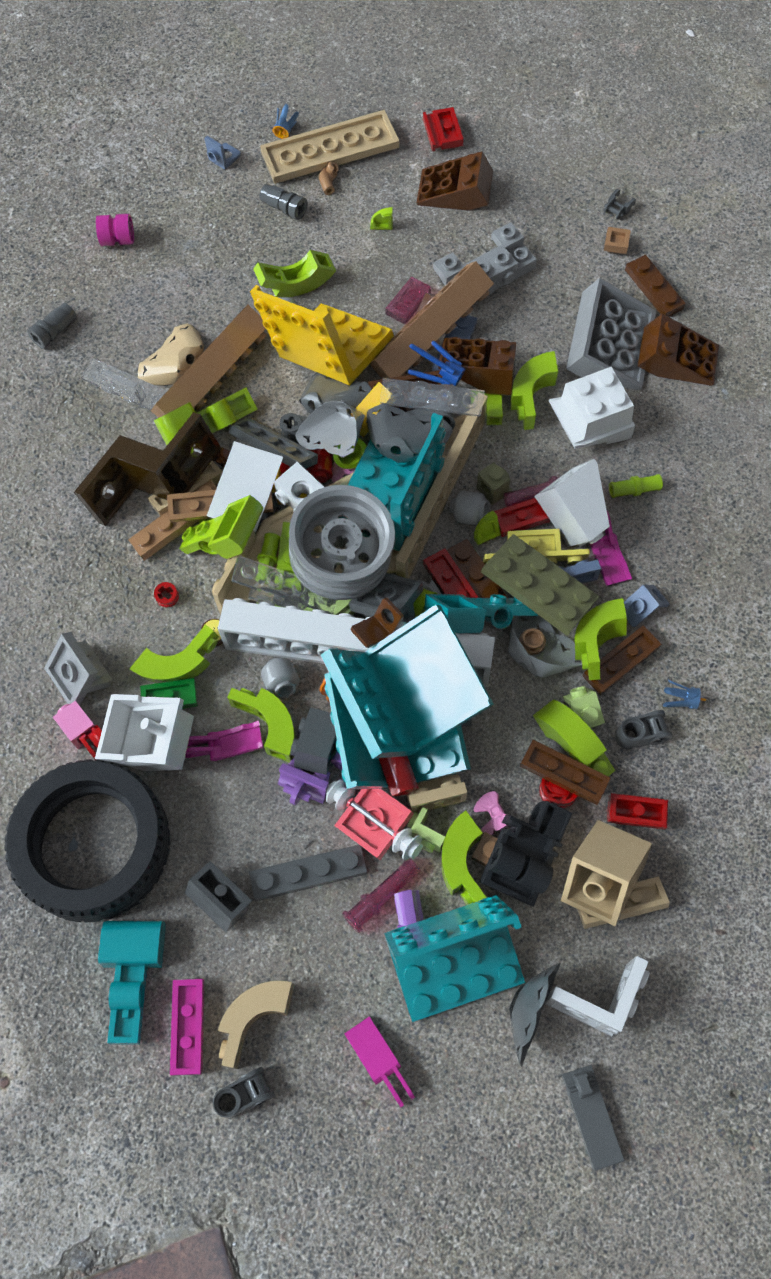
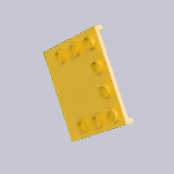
[250,285,394,386]

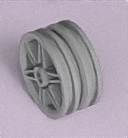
[289,485,395,600]

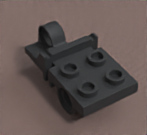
[480,801,573,907]

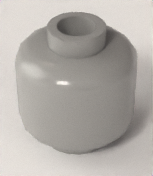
[450,491,490,525]
[261,658,300,698]

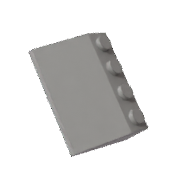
[566,278,656,390]

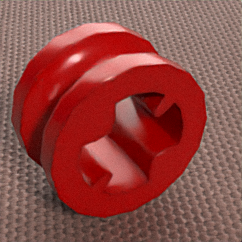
[154,582,179,608]

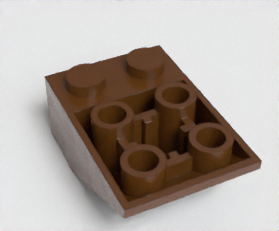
[416,151,493,211]
[638,313,719,386]
[438,337,517,395]

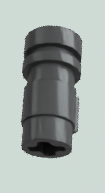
[259,184,308,220]
[27,303,77,349]

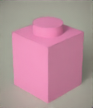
[53,701,95,749]

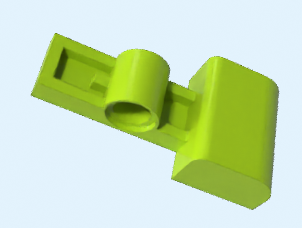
[153,387,258,454]
[179,495,263,559]

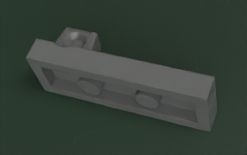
[561,1065,624,1171]

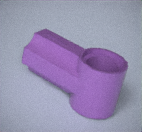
[394,890,424,928]

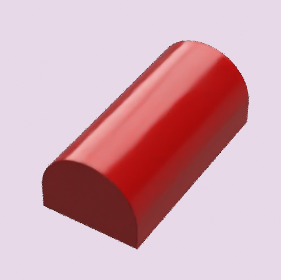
[379,756,419,796]
[607,793,668,830]

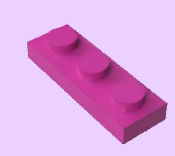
[170,979,204,1076]

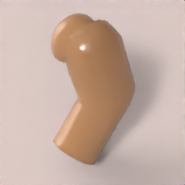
[319,162,339,195]

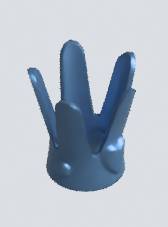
[272,104,299,139]
[663,679,706,709]

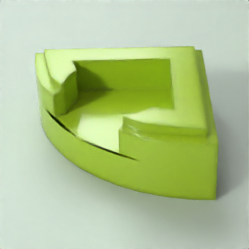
[370,207,393,230]
[474,511,501,545]

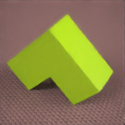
[470,391,503,425]

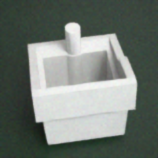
[549,367,635,449]
[95,694,194,771]

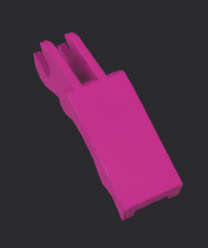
[590,509,633,586]
[185,720,263,761]
[344,1017,415,1108]

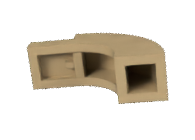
[218,981,295,1069]

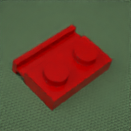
[423,107,464,152]

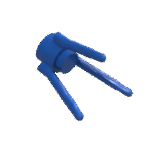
[408,341,465,387]

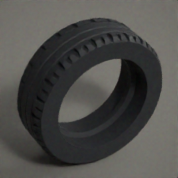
[4,759,170,923]

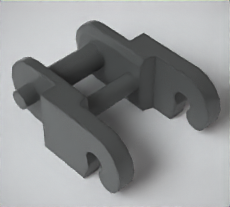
[604,189,636,219]

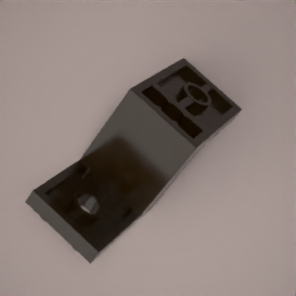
[73,412,221,526]

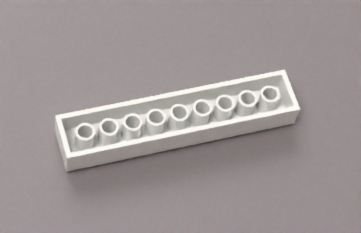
[218,598,495,687]

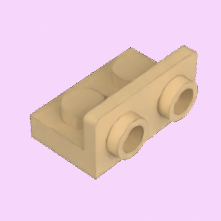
[407,774,467,813]

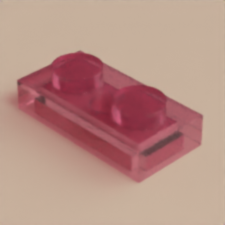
[385,277,431,325]

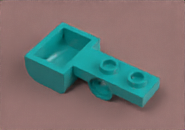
[424,594,538,633]
[98,921,166,1045]

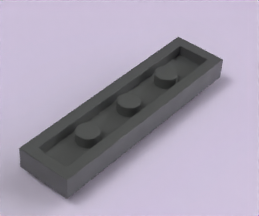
[229,417,318,469]
[249,845,367,901]

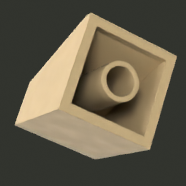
[561,820,652,926]

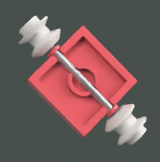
[326,779,423,860]

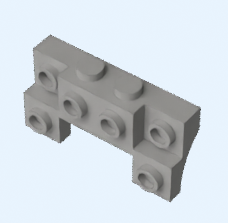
[433,222,537,295]

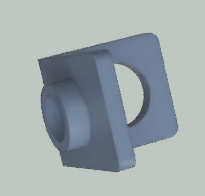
[204,136,241,170]
[624,585,670,627]

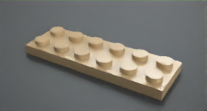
[260,110,399,184]

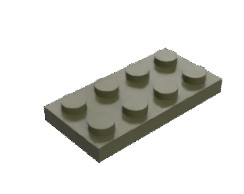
[481,534,599,636]

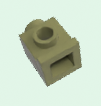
[477,462,512,506]

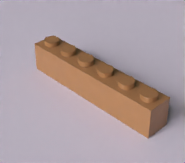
[370,261,494,379]
[151,304,267,418]

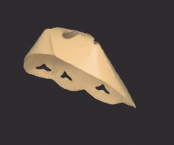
[138,323,204,385]

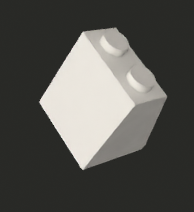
[534,459,610,547]

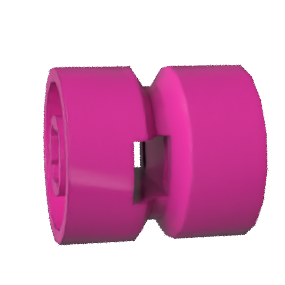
[96,213,134,246]

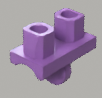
[278,758,330,805]

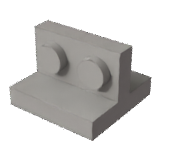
[44,632,113,706]

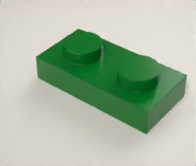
[140,678,198,709]

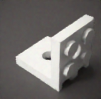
[545,956,650,1036]

